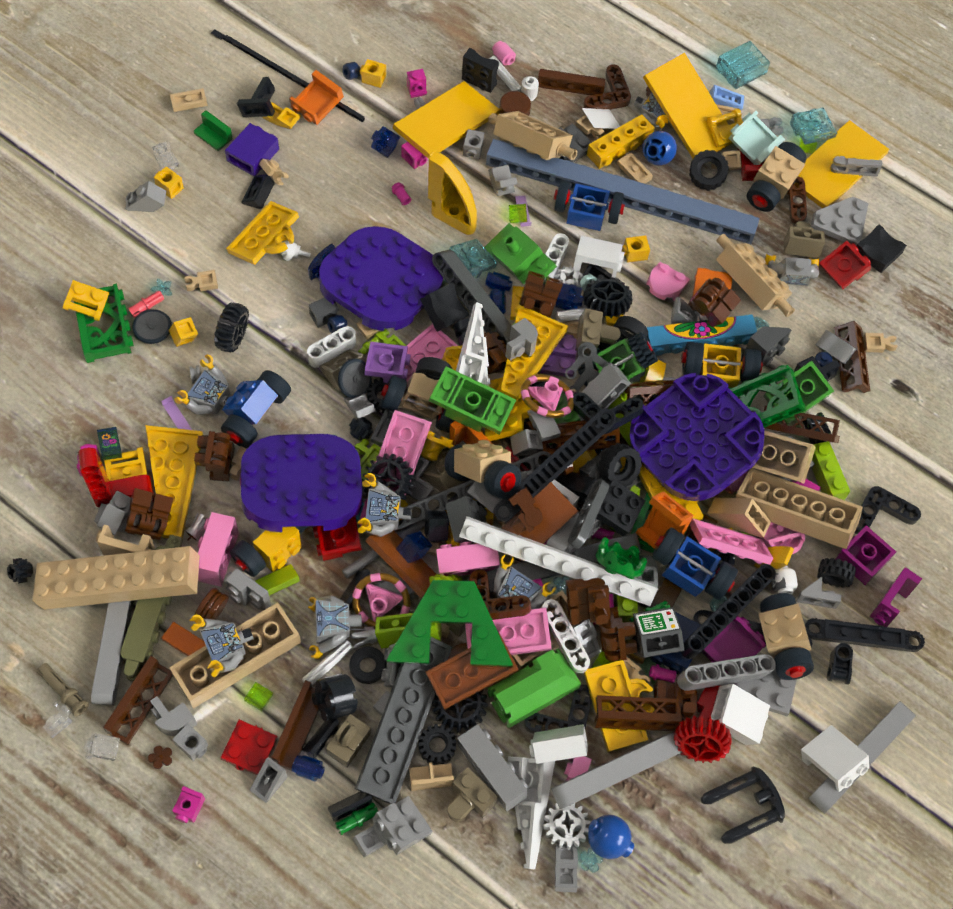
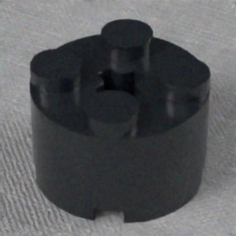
[312,674,358,721]

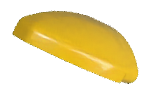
[428,151,477,235]

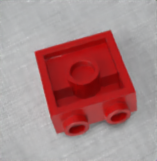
[819,240,871,290]
[313,517,362,561]

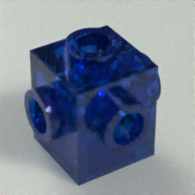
[371,126,400,158]
[555,283,584,311]

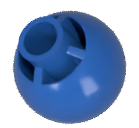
[642,131,677,166]
[588,815,634,859]

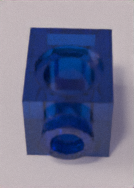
[396,531,433,563]

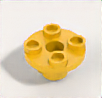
[421,431,454,461]

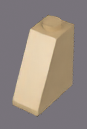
[707,497,771,538]

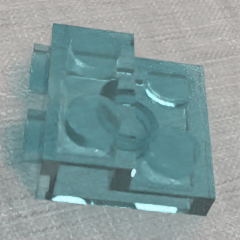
[790,107,837,145]
[449,239,498,279]

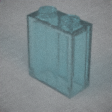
[716,41,770,89]

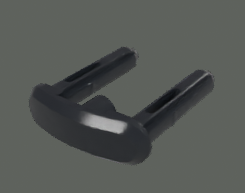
[701,766,785,844]

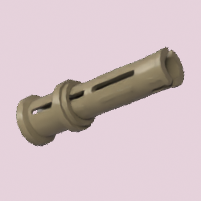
[37,663,89,717]

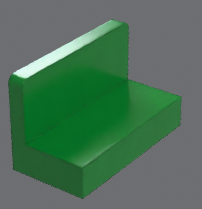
[194,110,233,151]

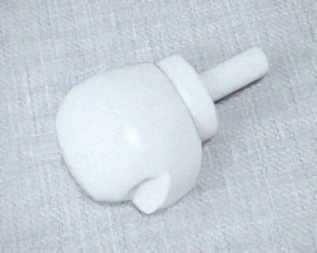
[280,241,311,261]

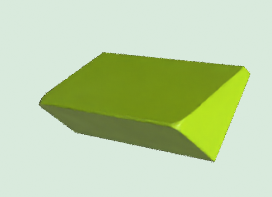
[255,564,300,596]

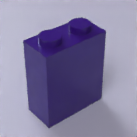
[225,123,279,176]

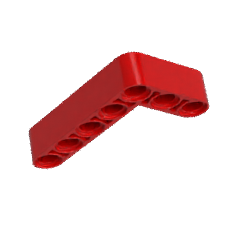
[78,447,153,508]

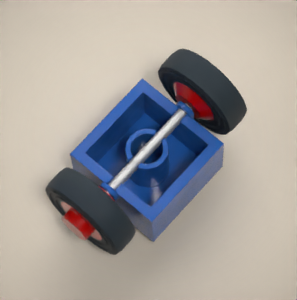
[553,180,625,231]

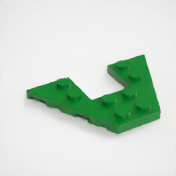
[387,580,513,667]

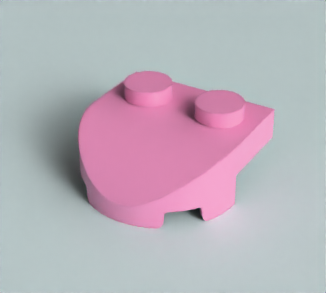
[646,262,691,300]
[762,522,805,554]

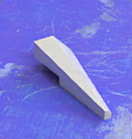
[456,302,491,386]
[508,756,555,869]

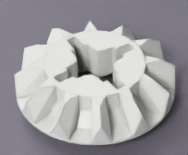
[555,265,583,291]

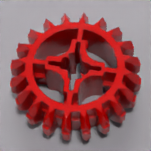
[674,715,732,763]

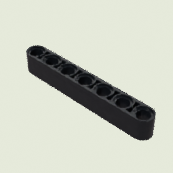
[680,564,776,659]

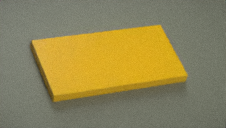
[643,53,732,159]
[393,81,500,159]
[794,120,889,208]

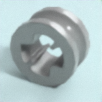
[189,365,201,383]

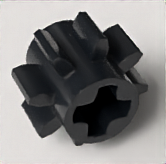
[349,417,373,440]
[7,558,33,584]

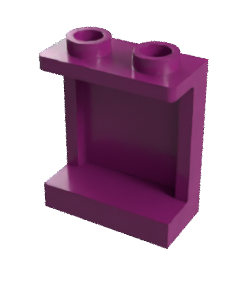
[870,567,922,627]
[702,616,767,675]

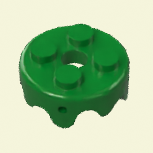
[595,537,647,579]

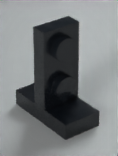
[237,77,275,117]

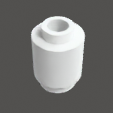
[521,76,539,101]

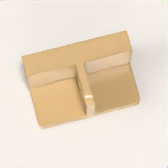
[409,762,454,791]

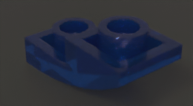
[308,244,336,280]

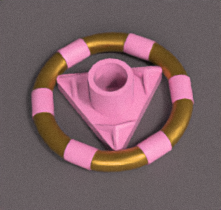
[521,374,574,418]
[352,572,411,629]

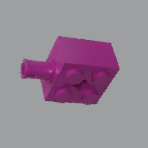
[836,525,897,586]

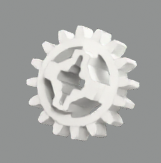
[543,803,591,850]

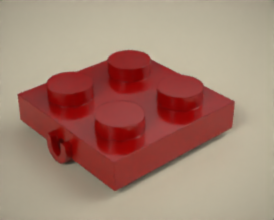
[221,719,278,775]

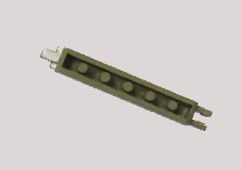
[120,535,183,682]

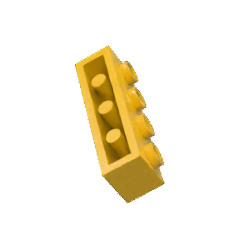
[587,114,655,169]

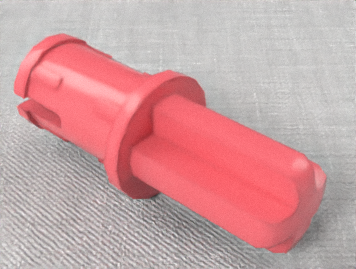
[128,291,164,318]

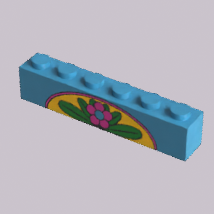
[646,314,757,356]

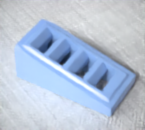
[709,85,744,110]

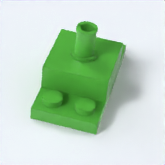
[484,223,557,285]
[429,366,516,435]

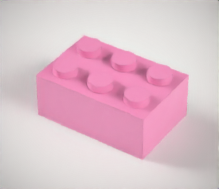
[198,512,239,587]
[436,541,500,576]

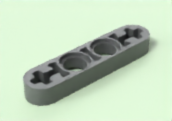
[568,479,609,549]

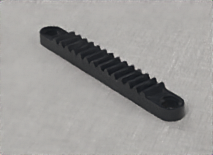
[493,409,616,522]

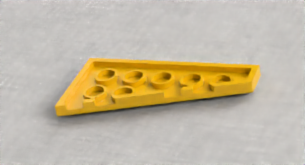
[500,305,568,402]
[145,425,204,540]

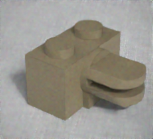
[783,221,825,259]
[575,308,621,354]
[325,714,371,768]
[447,767,498,822]

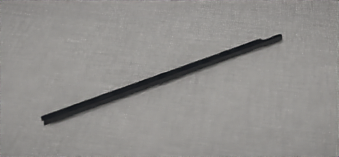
[211,29,365,122]

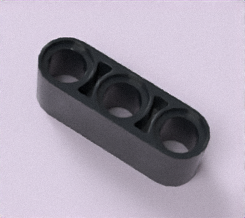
[556,472,597,502]

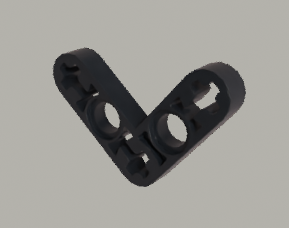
[573,392,643,434]
[854,486,921,534]
[524,685,592,734]

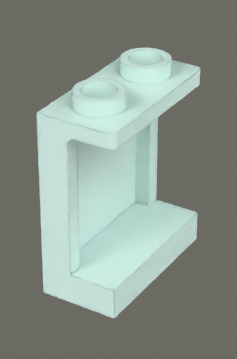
[729,111,785,165]

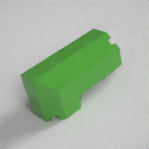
[488,649,581,728]

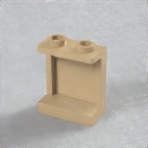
[96,524,155,556]

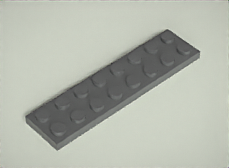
[355,637,452,804]

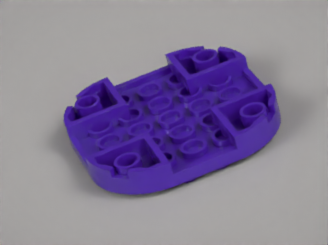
[319,226,443,331]
[630,373,765,501]
[241,434,362,532]

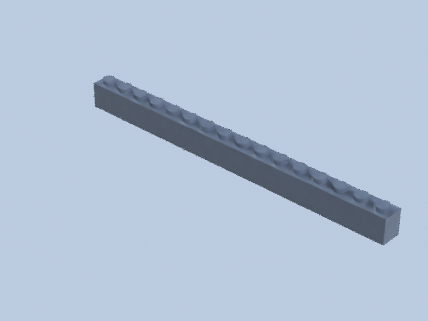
[486,139,760,244]

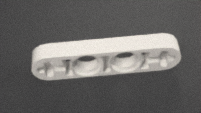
[542,599,590,673]

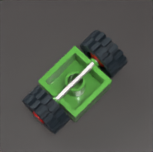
[578,331,658,387]

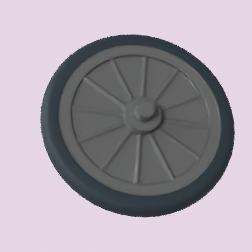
[132,309,172,344]
[338,359,372,398]

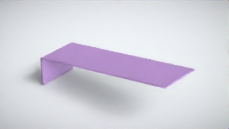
[515,196,532,227]
[161,396,192,430]

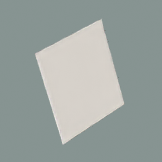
[582,108,620,129]

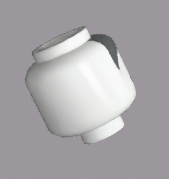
[771,566,798,595]

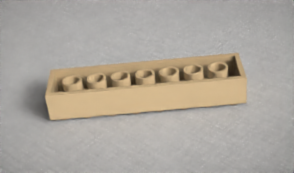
[32,546,200,610]

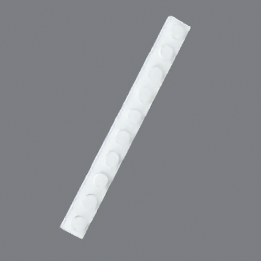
[459,516,658,606]

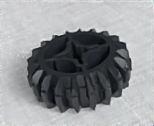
[583,277,633,319]
[214,302,249,353]
[362,454,415,500]
[432,689,488,733]

